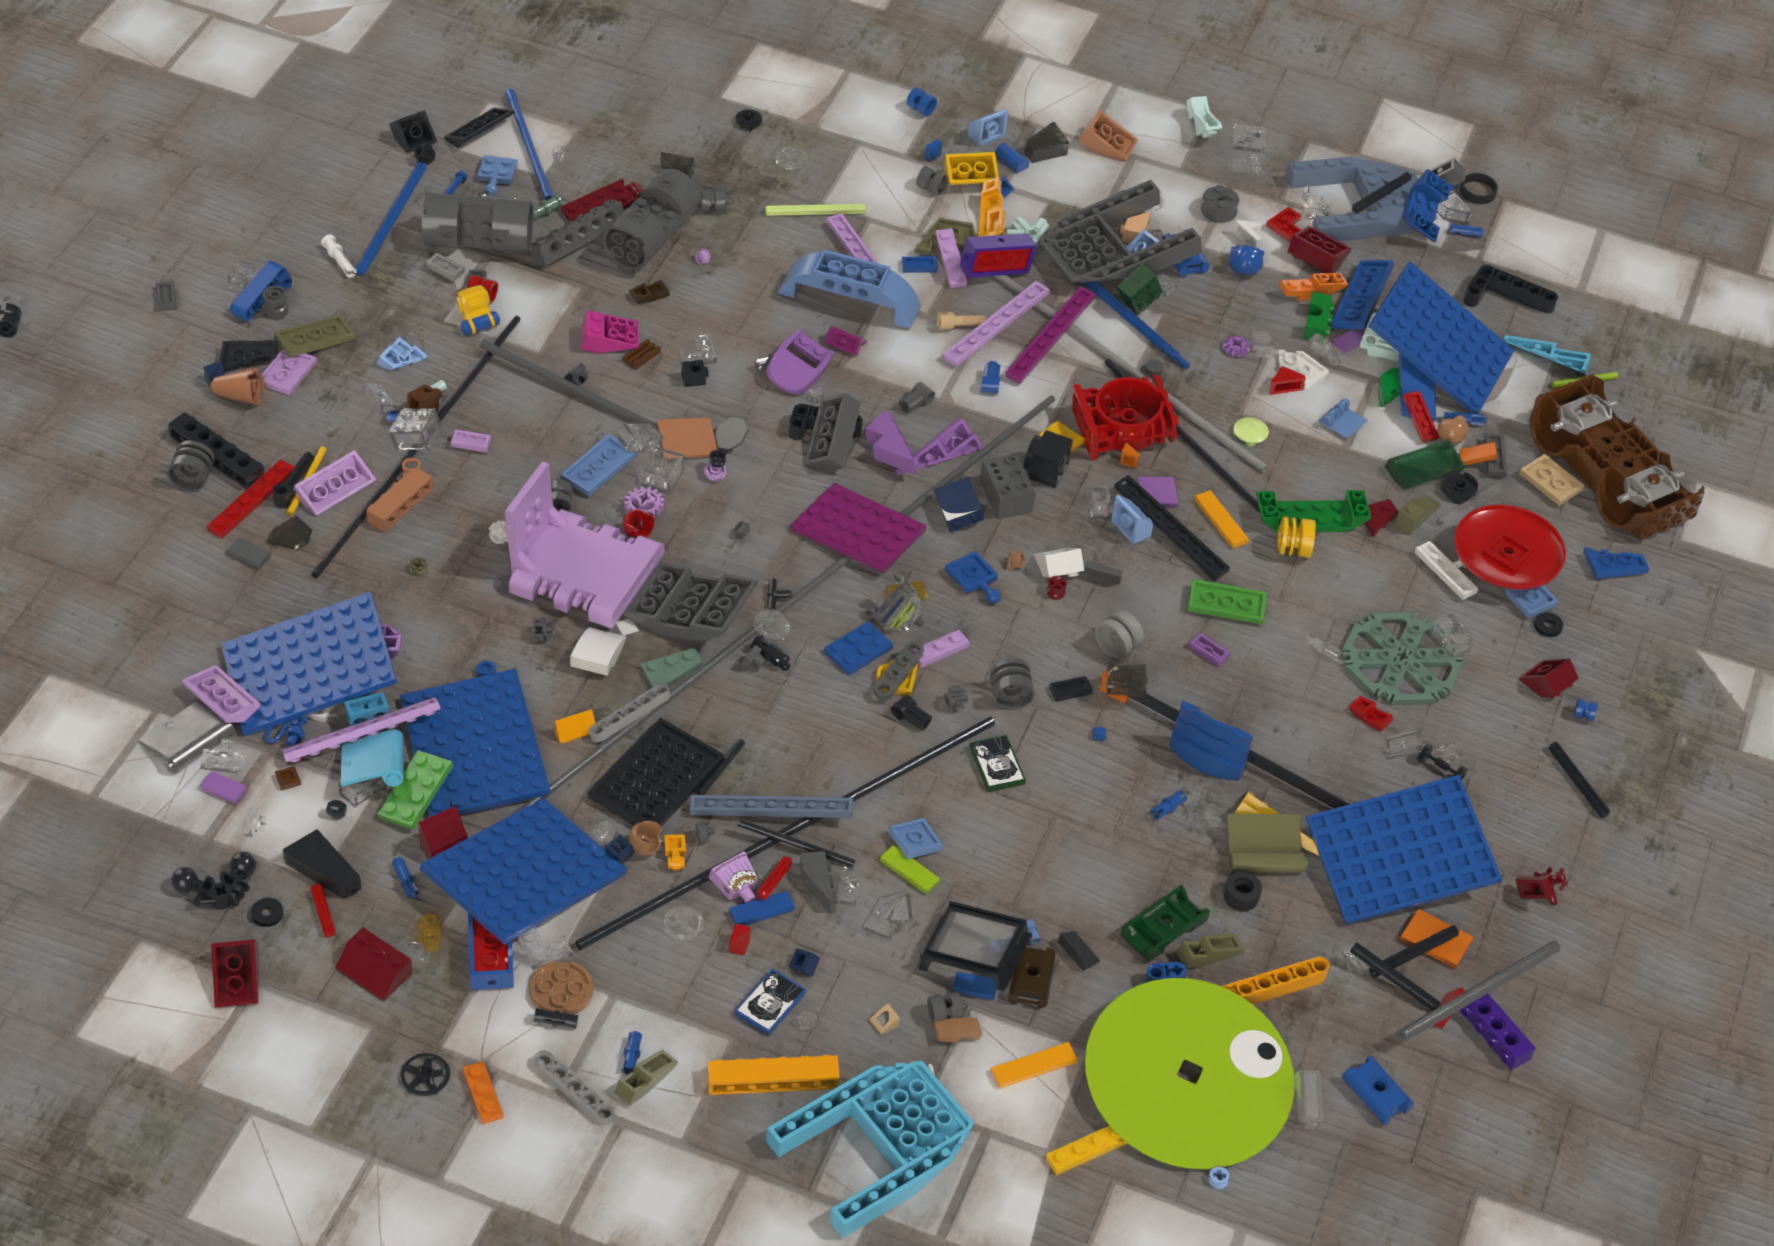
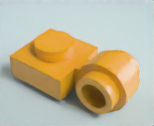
[664,835,686,871]

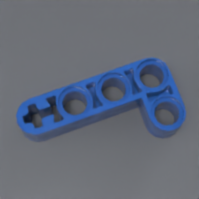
[230,260,292,322]

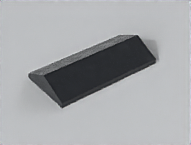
[444,107,515,148]

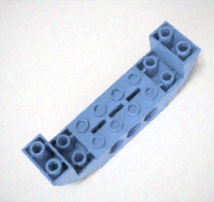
[778,249,921,329]

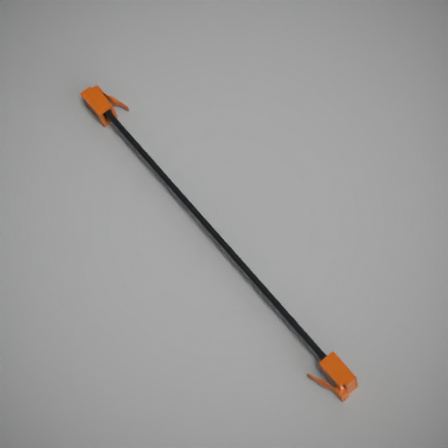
[1099,666,1350,809]

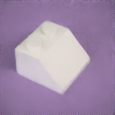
[1034,547,1084,578]

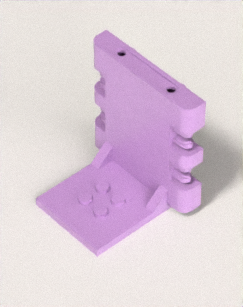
[505,461,665,629]

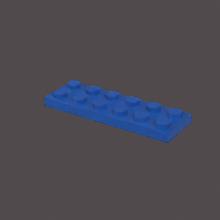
[1331,260,1394,330]

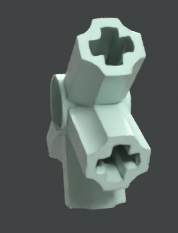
[1006,217,1049,248]

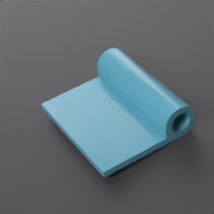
[341,729,404,787]

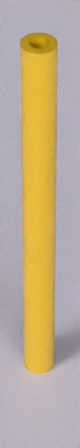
[286,446,327,516]

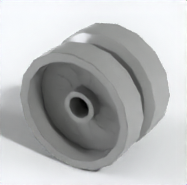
[1095,610,1144,660]

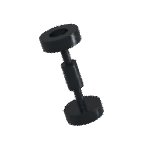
[1417,744,1468,780]

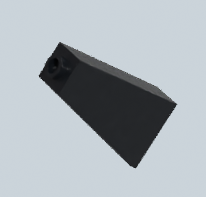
[282,829,361,899]

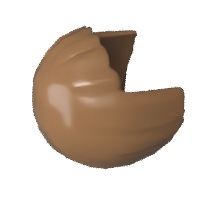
[1437,415,1468,445]
[629,821,662,856]

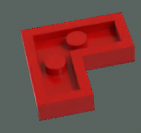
[1266,207,1301,242]

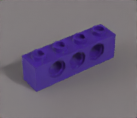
[1460,994,1536,1070]

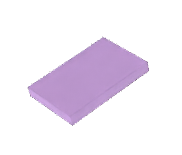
[262,349,317,396]

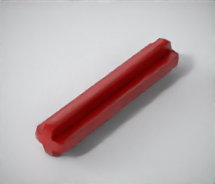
[757,856,792,900]
[311,884,336,938]

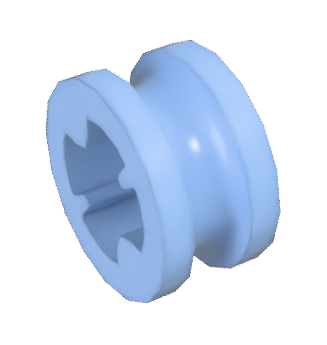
[1209,1167,1229,1189]

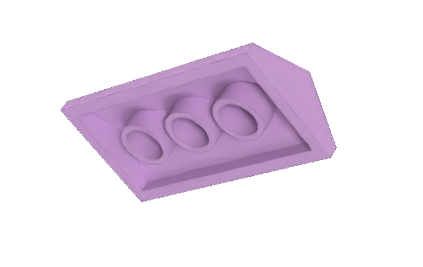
[294,450,376,516]
[182,665,260,722]

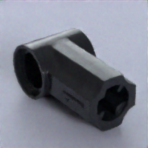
[891,695,932,731]

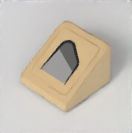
[869,1004,899,1035]

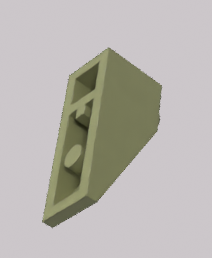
[1395,495,1441,535]

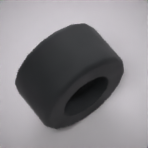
[1223,871,1262,911]

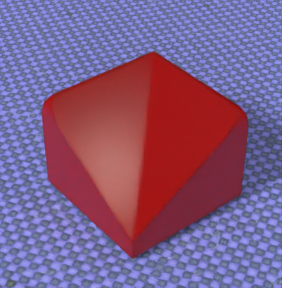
[729,924,751,955]

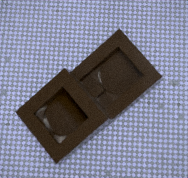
[629,280,670,304]

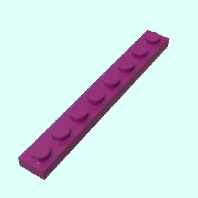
[1005,287,1095,384]

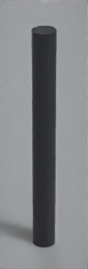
[696,739,745,795]

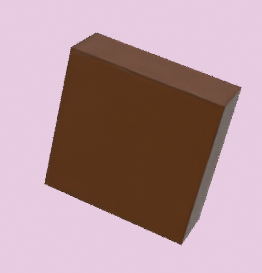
[275,766,301,791]

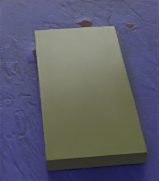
[274,315,356,358]

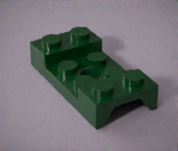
[1121,885,1210,962]

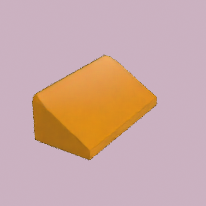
[555,709,595,744]

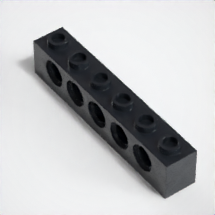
[168,412,264,489]

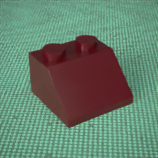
[1519,658,1579,699]
[418,806,468,859]

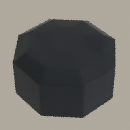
[326,800,347,819]

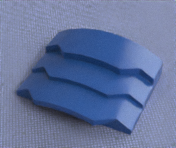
[1170,700,1253,781]

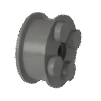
[1201,185,1239,222]

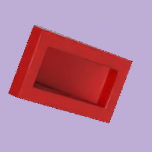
[1269,366,1306,395]

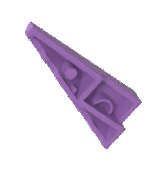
[894,418,984,475]

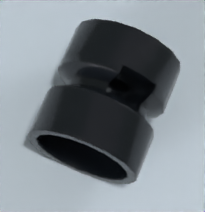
[0,303,22,338]

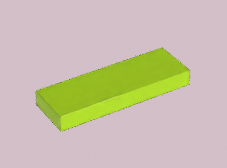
[880,845,940,895]

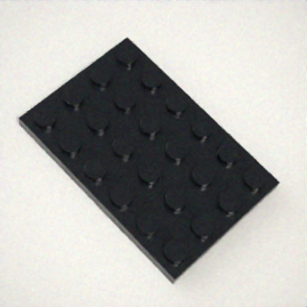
[588,717,725,827]

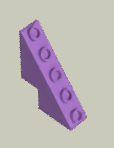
[865,410,918,474]

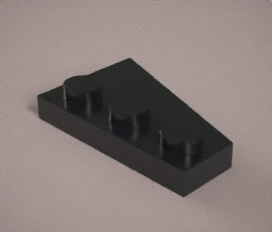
[219,340,278,371]

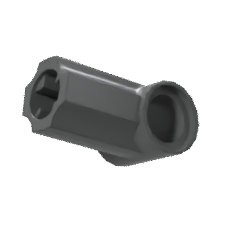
[899,382,935,413]

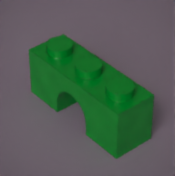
[1303,292,1335,343]

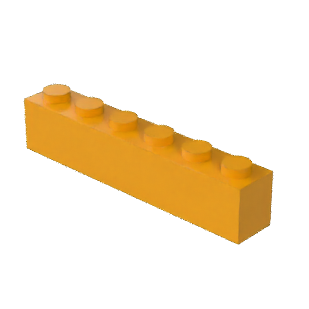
[707,1055,840,1095]

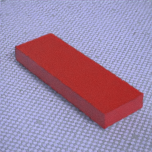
[1402,391,1440,443]

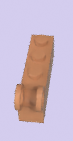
[367,458,433,533]

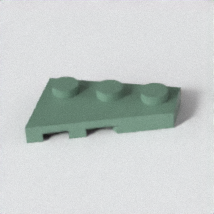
[641,647,702,688]

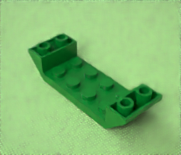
[1256,490,1371,533]

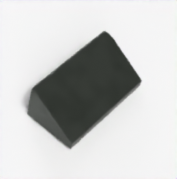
[1058,931,1100,971]

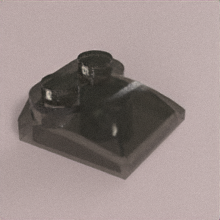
[1107,661,1147,697]

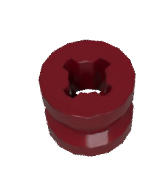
[1047,576,1067,600]

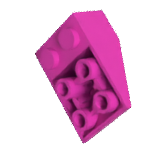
[581,310,639,353]

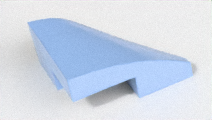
[376,337,428,370]

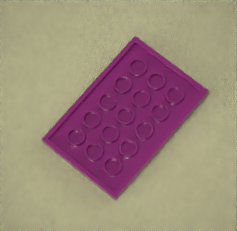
[791,483,926,574]

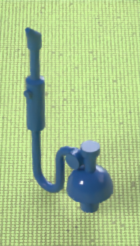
[264,716,308,746]

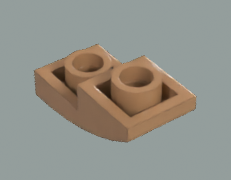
[933,1017,983,1043]

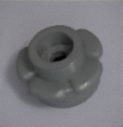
[733,521,750,538]

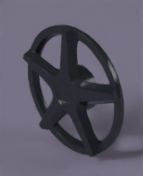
[401,1053,450,1096]

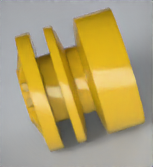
[1277,516,1316,558]

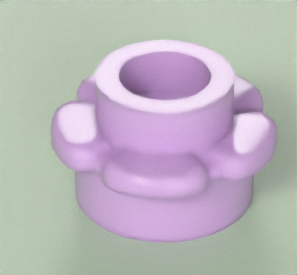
[695,248,710,265]

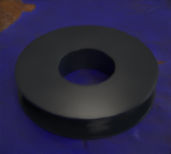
[1534,612,1563,637]
[251,898,284,927]

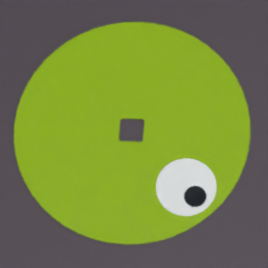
[1085,978,1295,1169]

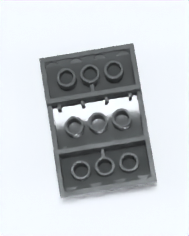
[623,562,758,640]

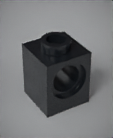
[681,360,709,387]

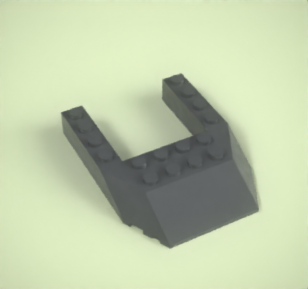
[1039,180,1202,283]

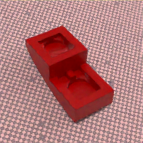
[1349,696,1393,732]

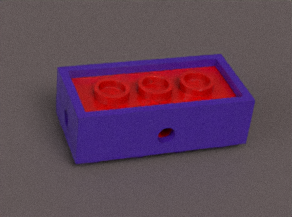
[959,233,1037,278]

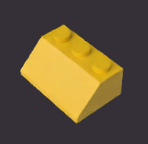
[943,152,999,185]

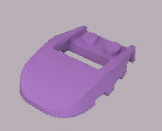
[766,328,834,395]

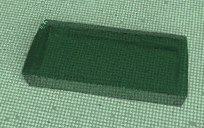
[1385,440,1466,490]

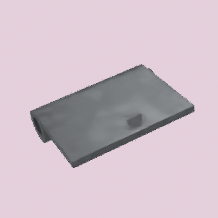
[139,701,235,773]

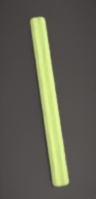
[765,204,866,216]

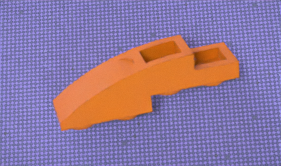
[1279,273,1348,301]

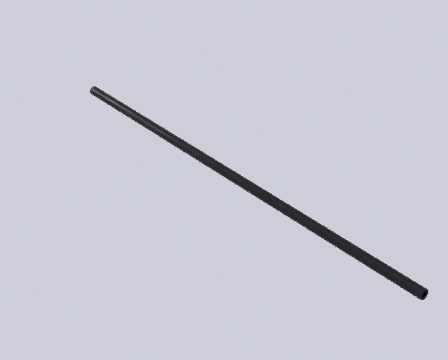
[575,717,995,950]

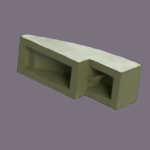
[1176,934,1244,968]
[614,1049,678,1105]

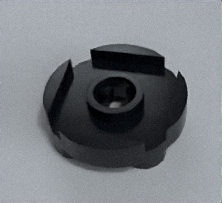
[1441,471,1478,504]

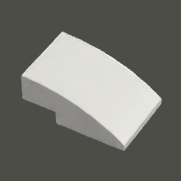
[570,627,626,676]

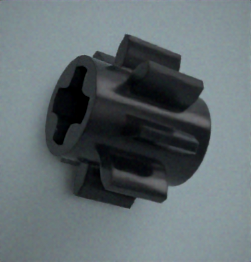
[414,143,436,164]

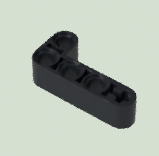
[789,404,863,440]

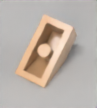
[1120,212,1151,244]

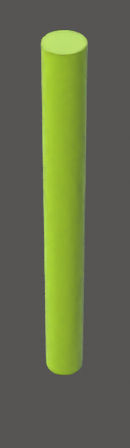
[1551,372,1618,388]

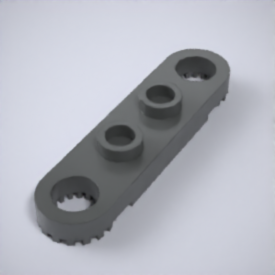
[874,641,924,701]

